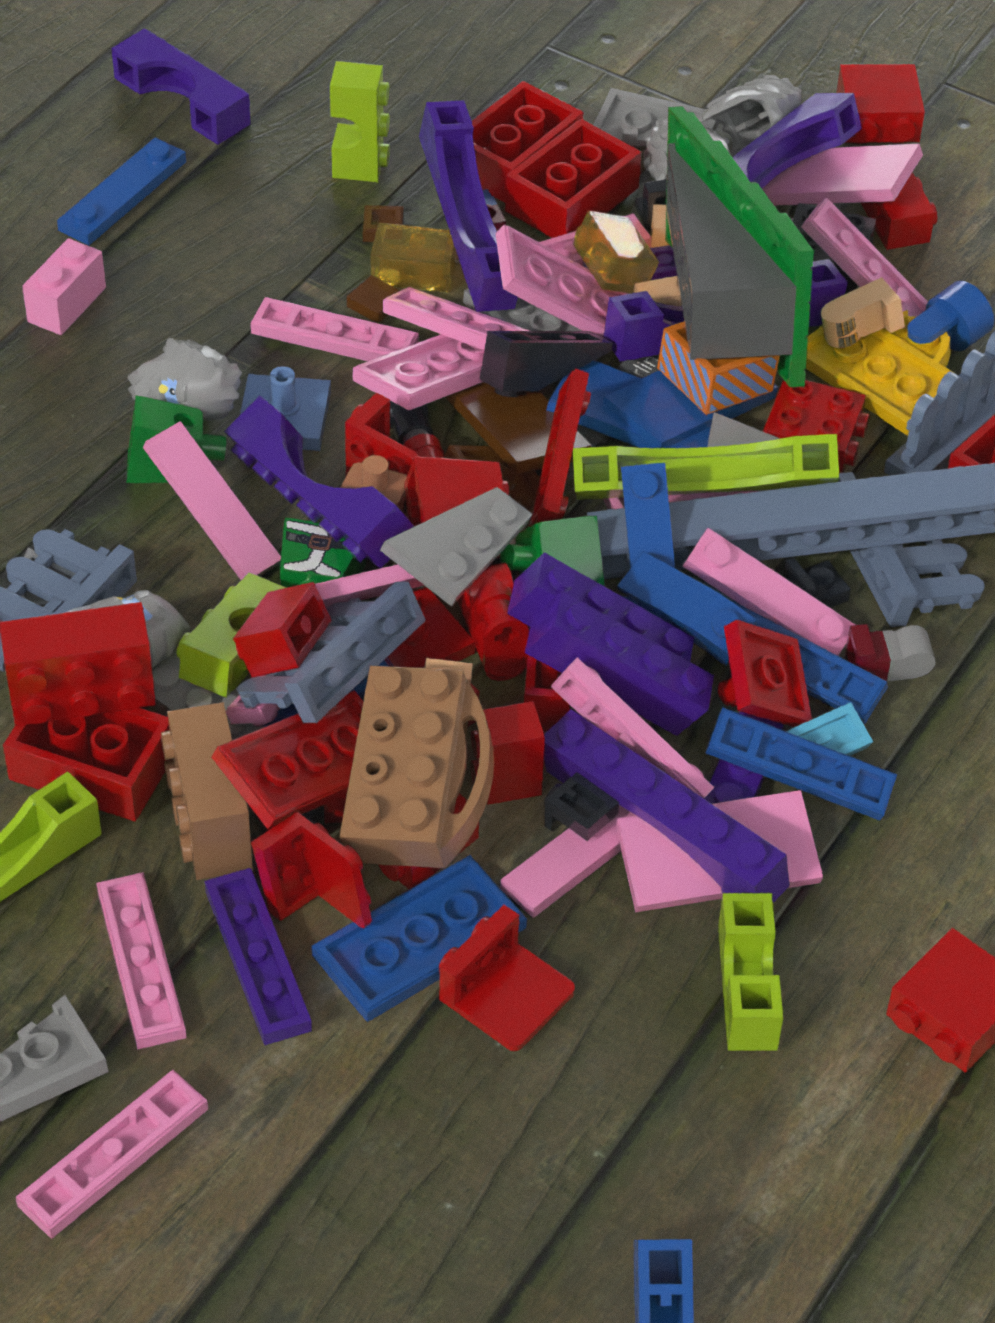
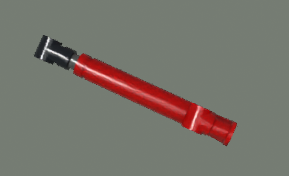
[390,401,529,681]

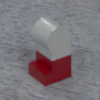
[845,624,936,681]

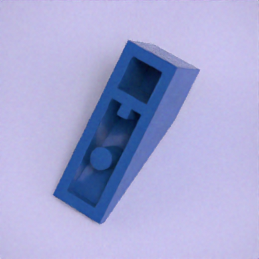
[617,551,757,666]
[633,1239,694,1323]

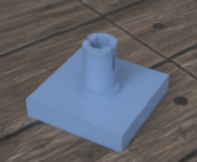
[240,366,331,451]

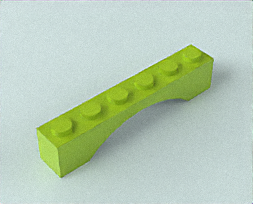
[573,434,839,500]
[0,772,102,902]

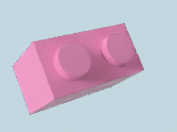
[22,238,106,335]

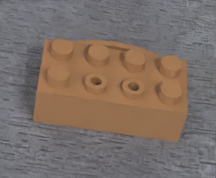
[340,666,494,868]

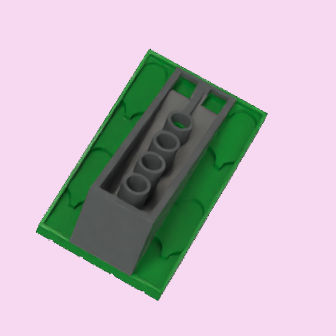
[665,106,814,387]

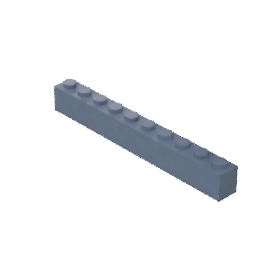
[587,463,995,579]

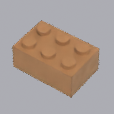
[161,702,253,880]

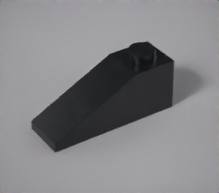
[480,331,613,397]

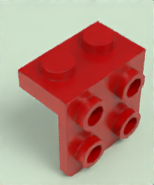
[345,392,419,476]
[251,812,372,928]
[439,904,575,1051]

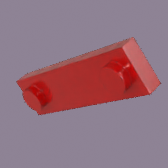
[529,368,591,526]

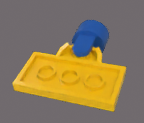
[806,281,994,436]

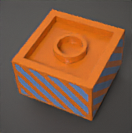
[657,322,780,415]

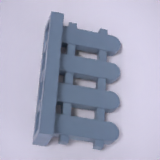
[884,331,995,476]
[838,472,985,627]
[0,529,137,672]
[237,582,426,723]

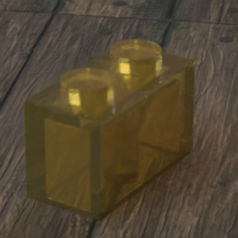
[573,211,659,294]
[371,222,457,293]

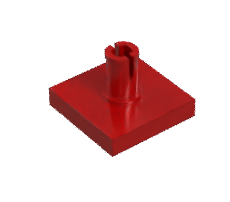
[388,586,475,668]
[718,620,812,727]

